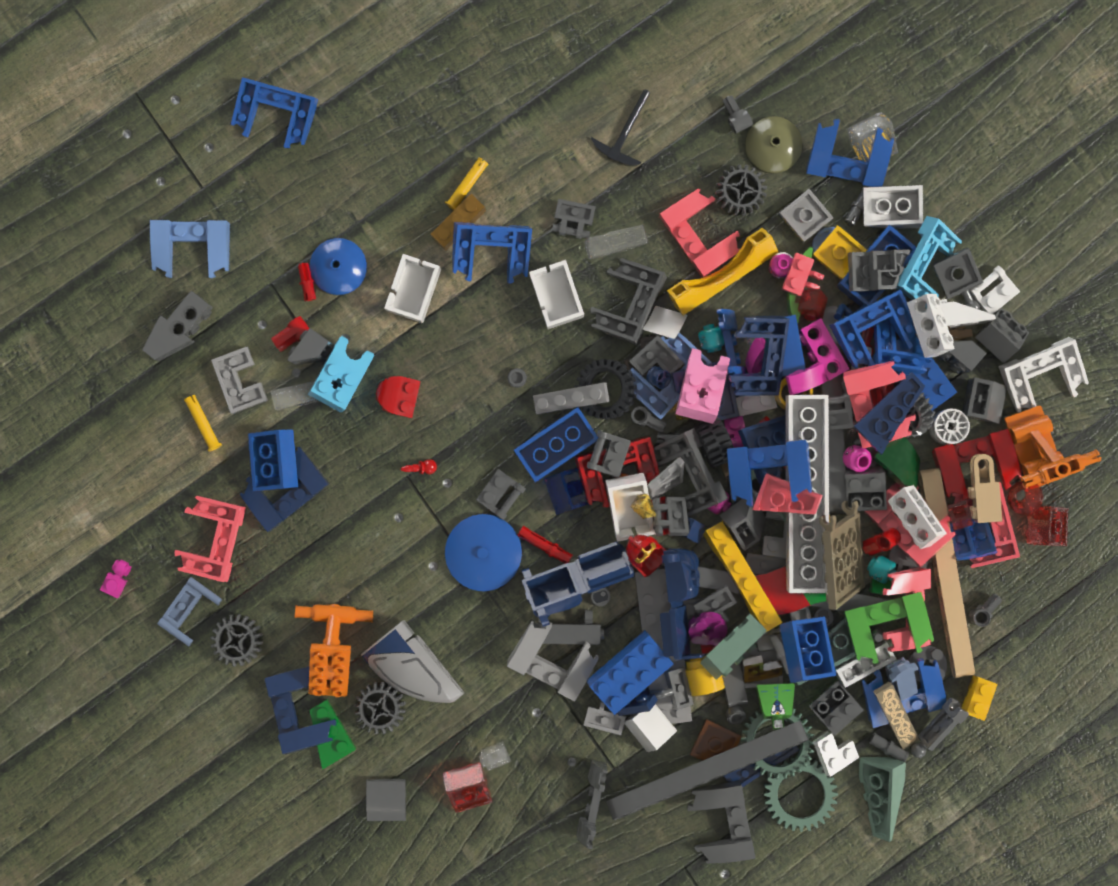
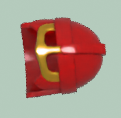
[626,535,666,578]

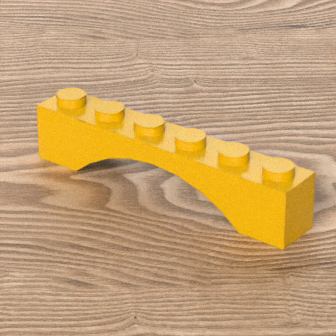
[667,228,779,315]
[703,521,782,633]

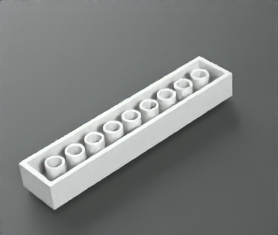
[786,395,829,593]

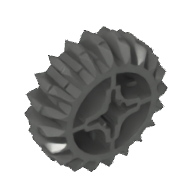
[715,164,767,216]
[906,392,935,438]
[210,614,263,667]
[353,681,406,734]

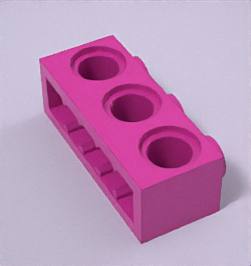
[799,319,849,382]

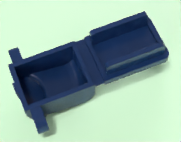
[522,542,634,627]
[660,548,706,660]

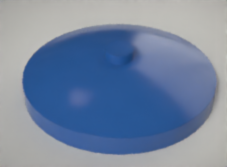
[445,514,522,591]

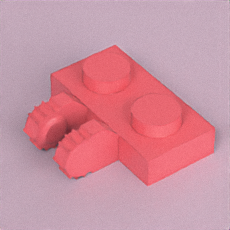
[782,253,824,296]

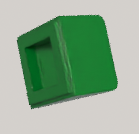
[869,578,892,596]

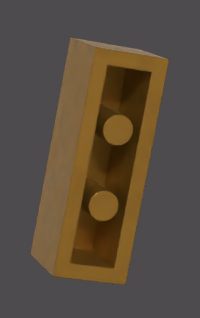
[431,194,486,251]

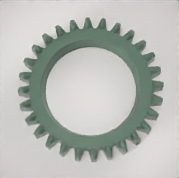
[740,708,815,780]
[763,757,838,832]

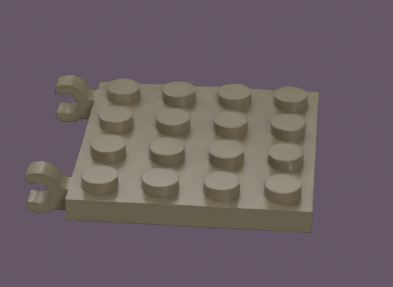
[819,500,865,610]

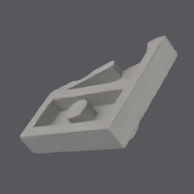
[647,457,685,500]

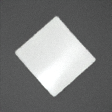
[643,306,687,339]

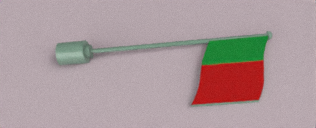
[751,470,826,615]

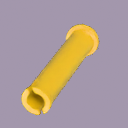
[445,157,489,210]
[184,395,222,452]

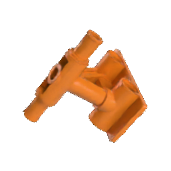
[1004,405,1101,490]
[295,604,373,697]

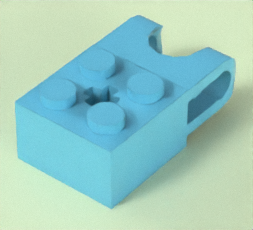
[308,336,374,413]

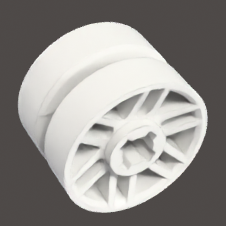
[929,409,970,445]

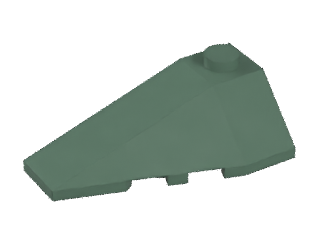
[859,757,906,842]

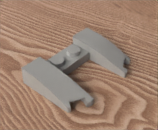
[507,621,599,701]

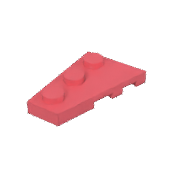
[752,473,823,514]

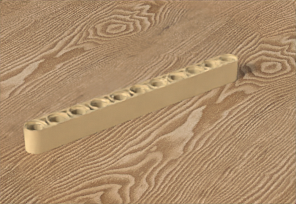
[918,468,975,678]

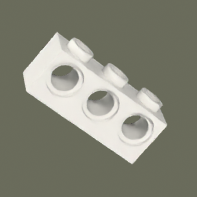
[907,294,954,358]
[888,485,947,549]
[835,640,897,688]

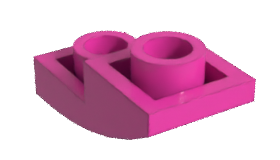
[745,338,765,373]
[786,363,827,395]

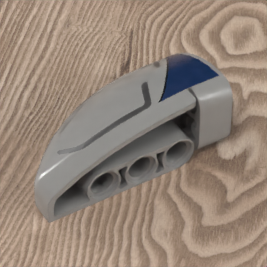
[361,620,464,703]

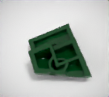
[873,437,920,490]

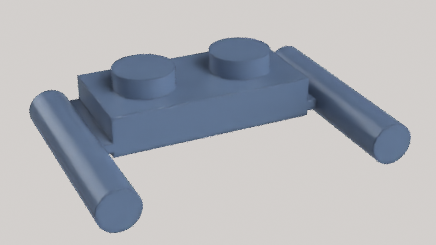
[157,577,222,647]

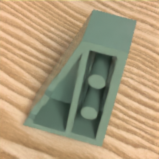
[700,614,767,680]

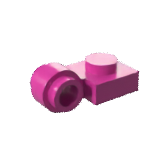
[724,416,745,448]
[100,560,132,598]

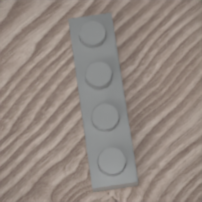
[533,383,609,414]

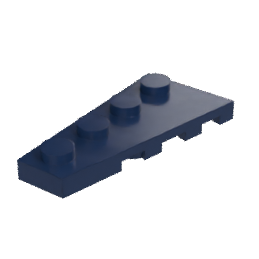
[853,372,925,455]

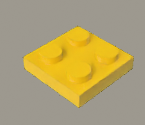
[812,225,867,280]

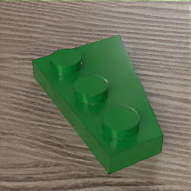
[310,699,357,770]

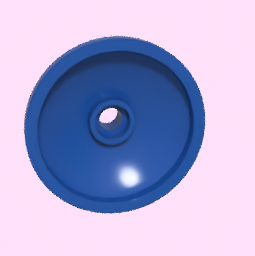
[310,238,367,295]

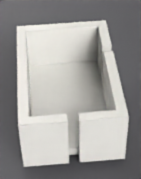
[384,254,441,323]
[529,260,584,329]
[605,473,655,542]

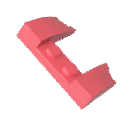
[659,189,741,278]
[843,361,916,448]
[865,482,956,568]
[948,482,1020,568]
[175,496,246,582]
[883,567,931,652]

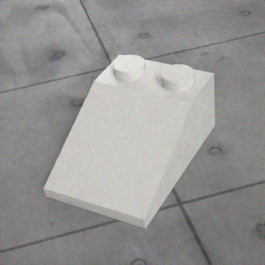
[864,185,923,229]
[926,299,996,328]

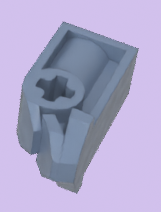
[885,657,918,701]

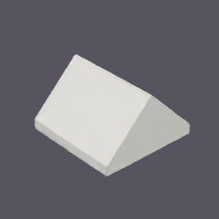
[624,704,677,752]

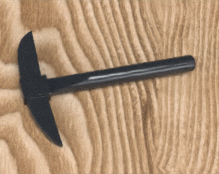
[591,89,650,167]

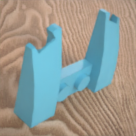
[896,216,962,308]

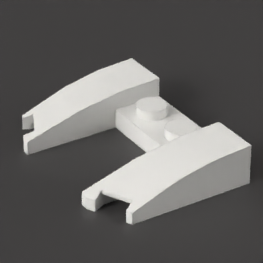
[998,337,1089,412]

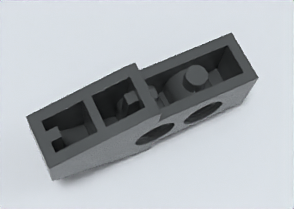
[142,291,213,361]

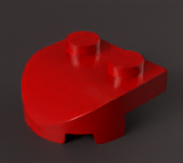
[376,376,421,418]

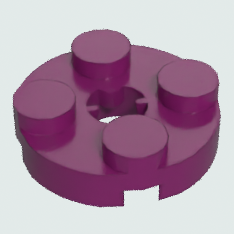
[688,612,727,646]

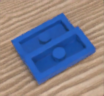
[950,519,998,560]

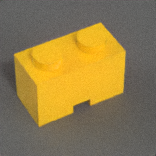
[961,675,997,721]

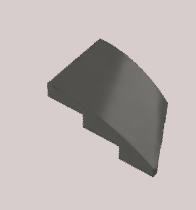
[848,250,910,292]

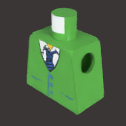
[756,683,795,730]

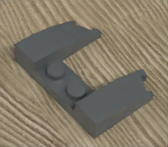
[591,258,667,346]
[653,428,728,517]
[576,759,608,849]
[687,780,755,864]

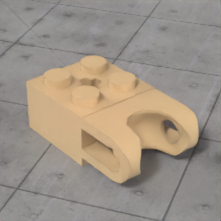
[968,454,1002,523]

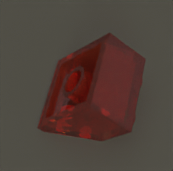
[1026,506,1069,546]
[443,762,493,813]

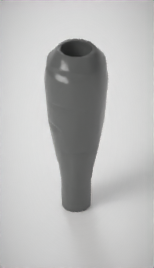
[870,627,884,642]

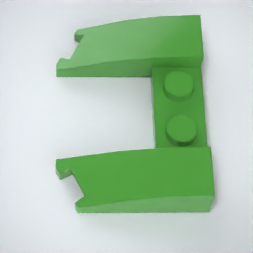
[843,592,934,664]

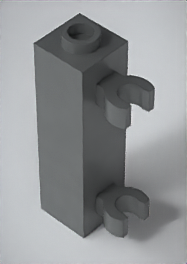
[534,610,604,645]

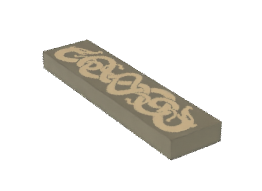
[873,681,919,750]

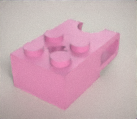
[675,348,730,424]

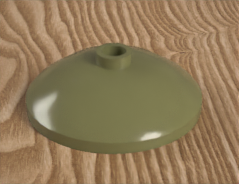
[745,116,802,174]

